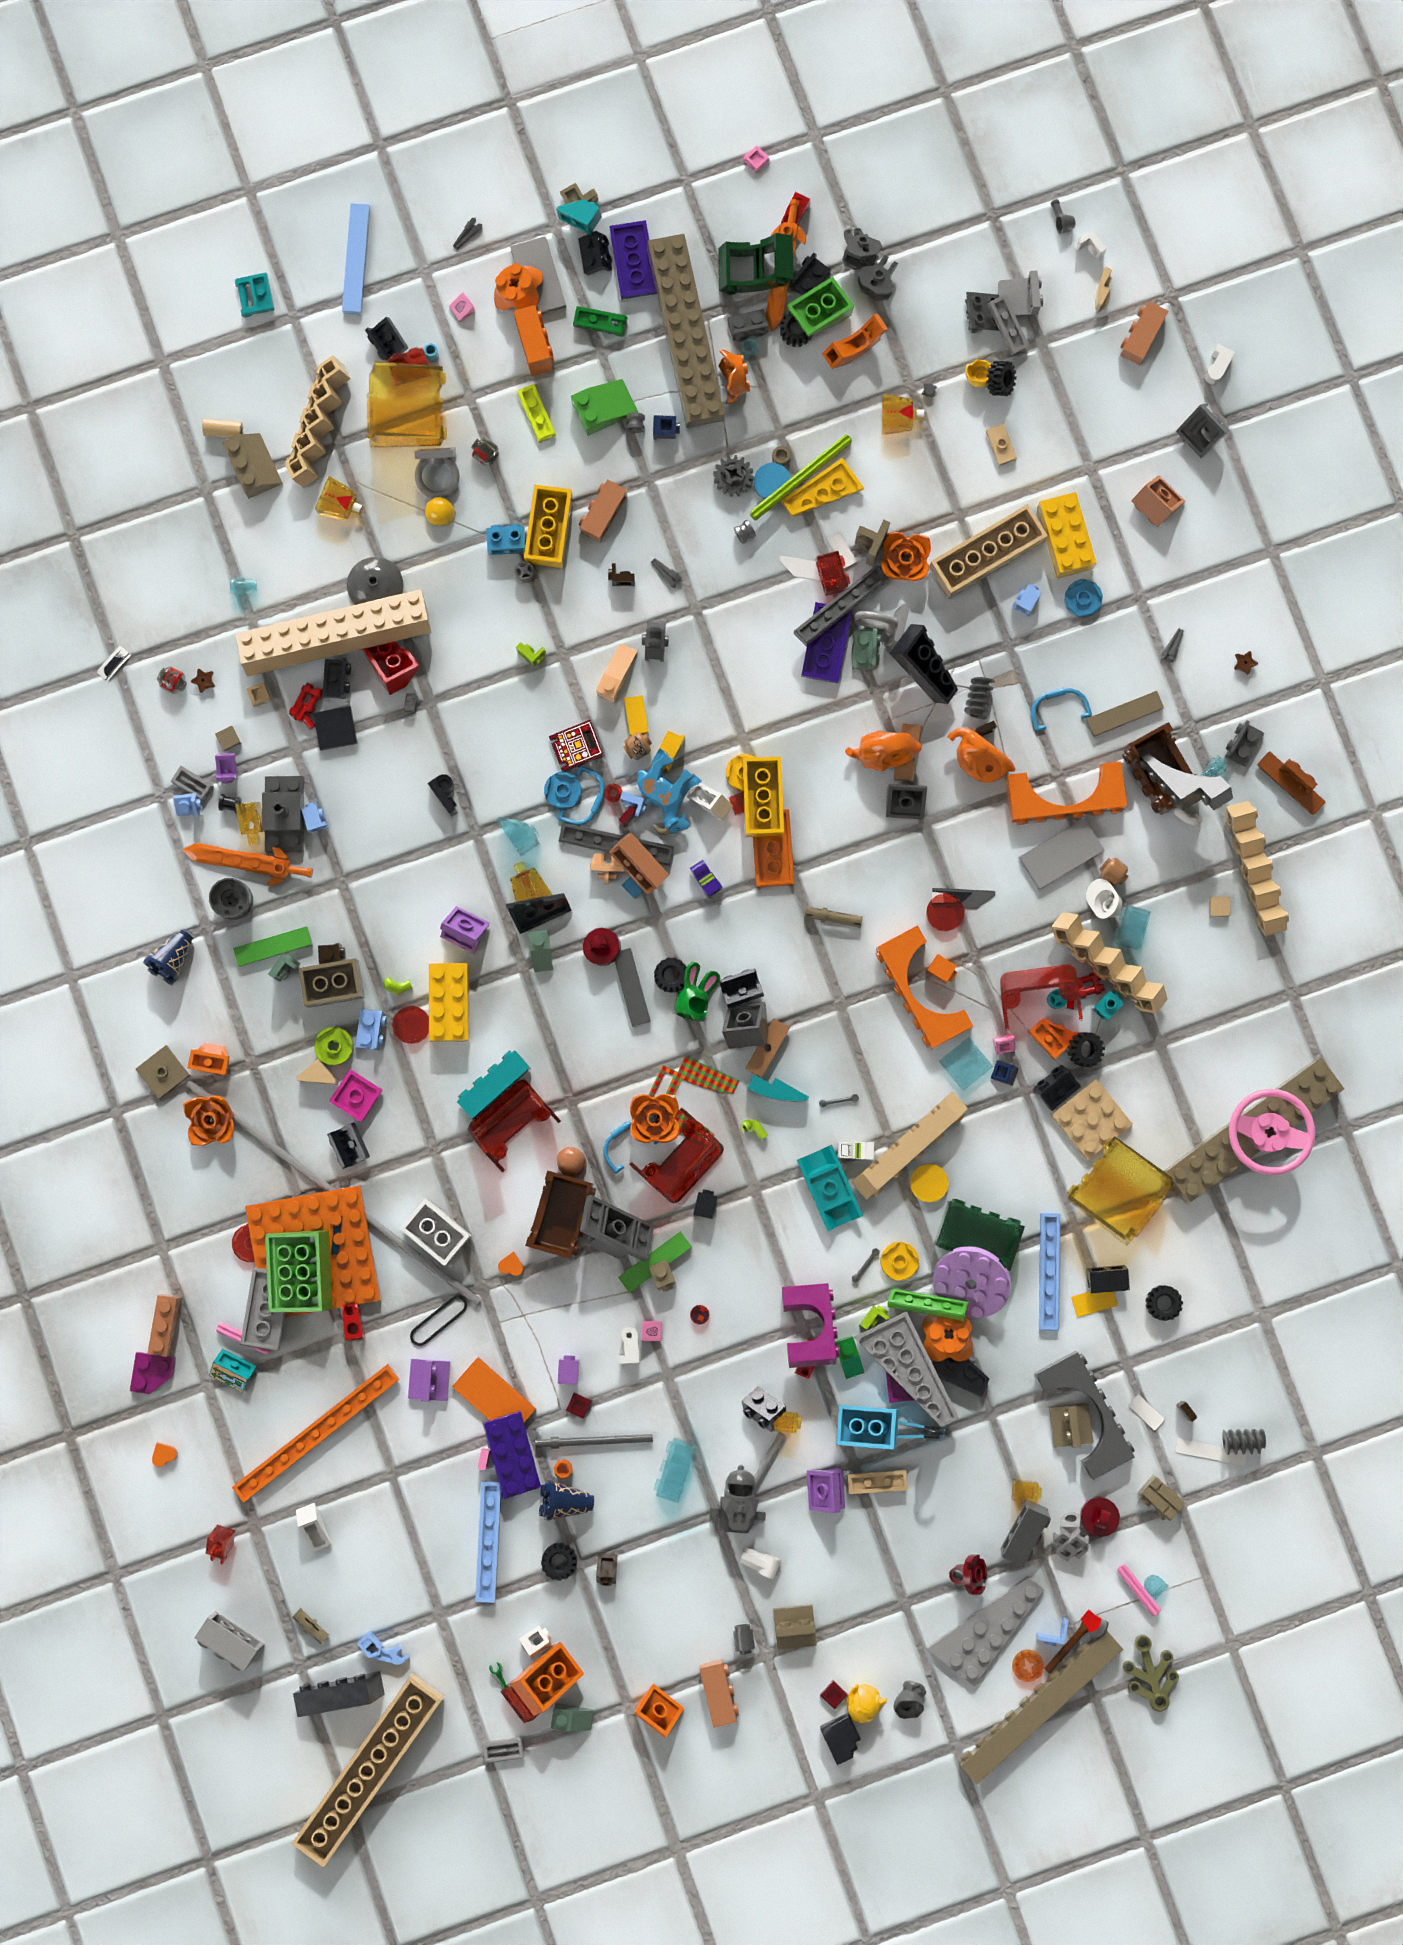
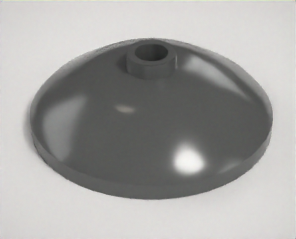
[347,557,404,605]

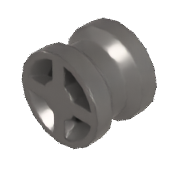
[626,412,645,433]
[733,520,756,544]
[515,561,535,583]

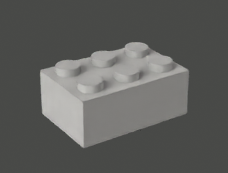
[194,1611,264,1671]

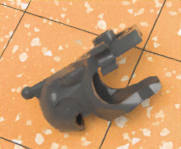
[710,1465,766,1534]

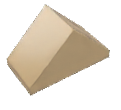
[297,1059,338,1085]

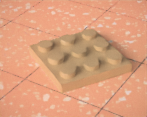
[1051,1079,1133,1160]

